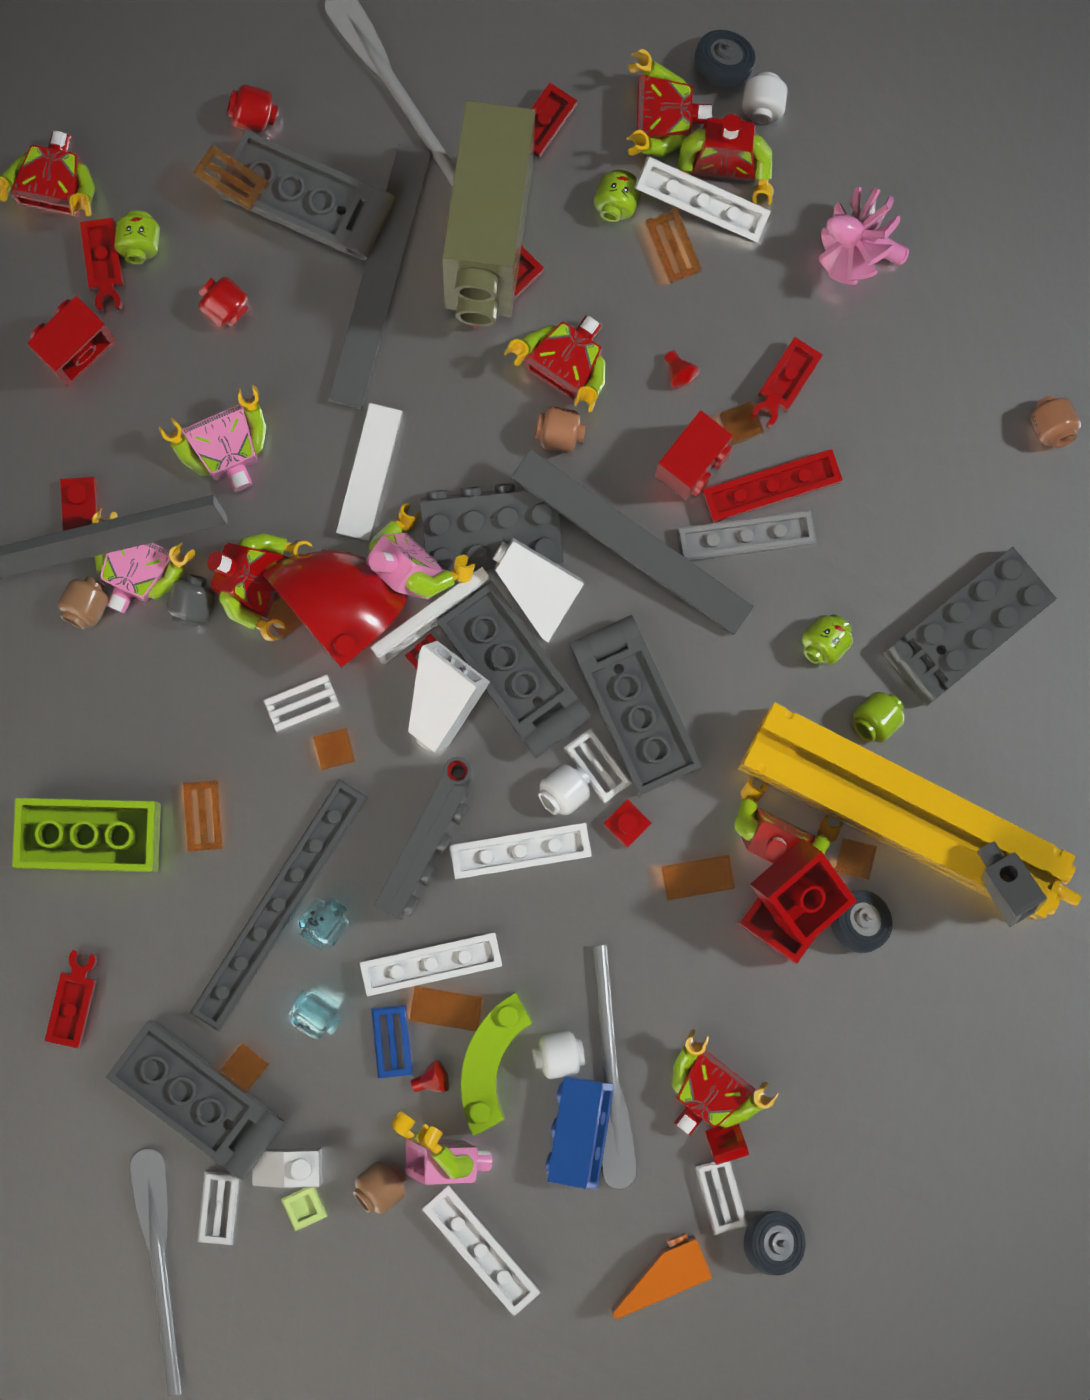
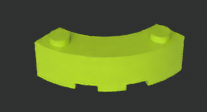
[461,992,532,1137]

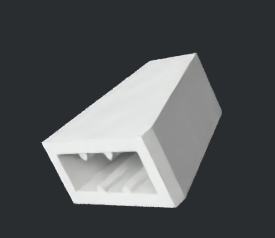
[493,537,584,642]
[408,641,490,753]

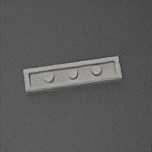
[677,509,817,562]

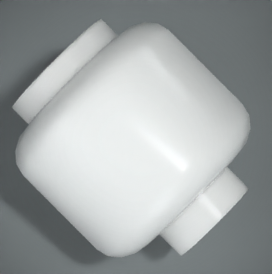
[742,72,788,125]
[538,764,590,816]
[532,1031,585,1079]

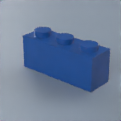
[546,1076,614,1189]

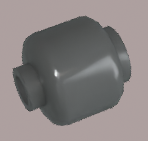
[167,574,215,627]

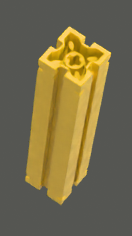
[738,702,1082,920]

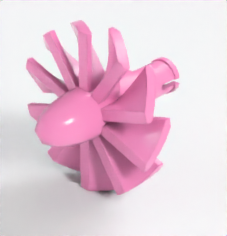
[819,187,909,286]

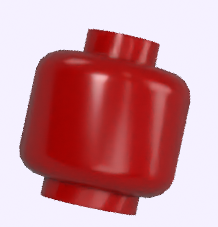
[226,85,278,133]
[198,277,249,327]

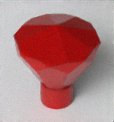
[664,350,699,389]
[411,1060,450,1093]

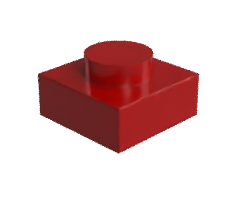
[603,799,652,848]
[705,1124,749,1165]

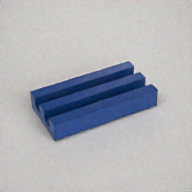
[371,1005,413,1078]

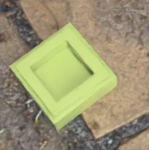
[281,1187,328,1231]

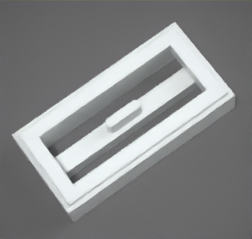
[264,675,340,733]
[564,728,632,803]
[695,1161,748,1235]
[197,1170,240,1245]

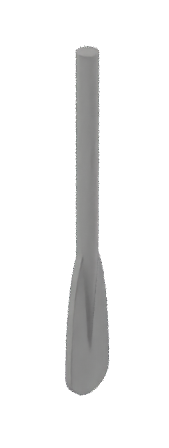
[325,0,456,186]
[593,945,637,1189]
[129,1149,182,1396]

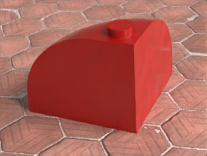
[262,550,408,668]

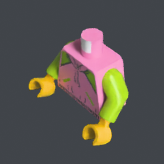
[159,385,267,492]
[365,504,475,600]
[92,508,195,614]
[392,1111,492,1185]

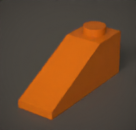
[611,1233,713,1320]

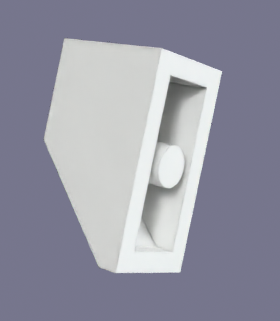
[252,1148,323,1188]

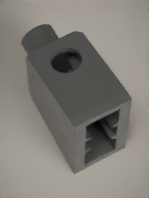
[977,841,1047,927]

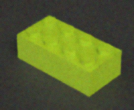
[12,798,161,873]

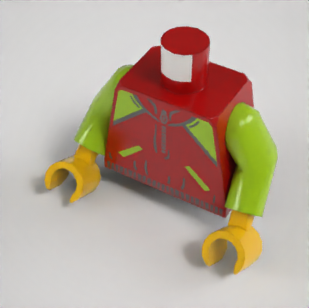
[626,49,712,157]
[676,114,774,205]
[0,131,95,217]
[504,315,606,412]
[207,533,313,641]
[735,777,843,863]
[672,1029,779,1136]

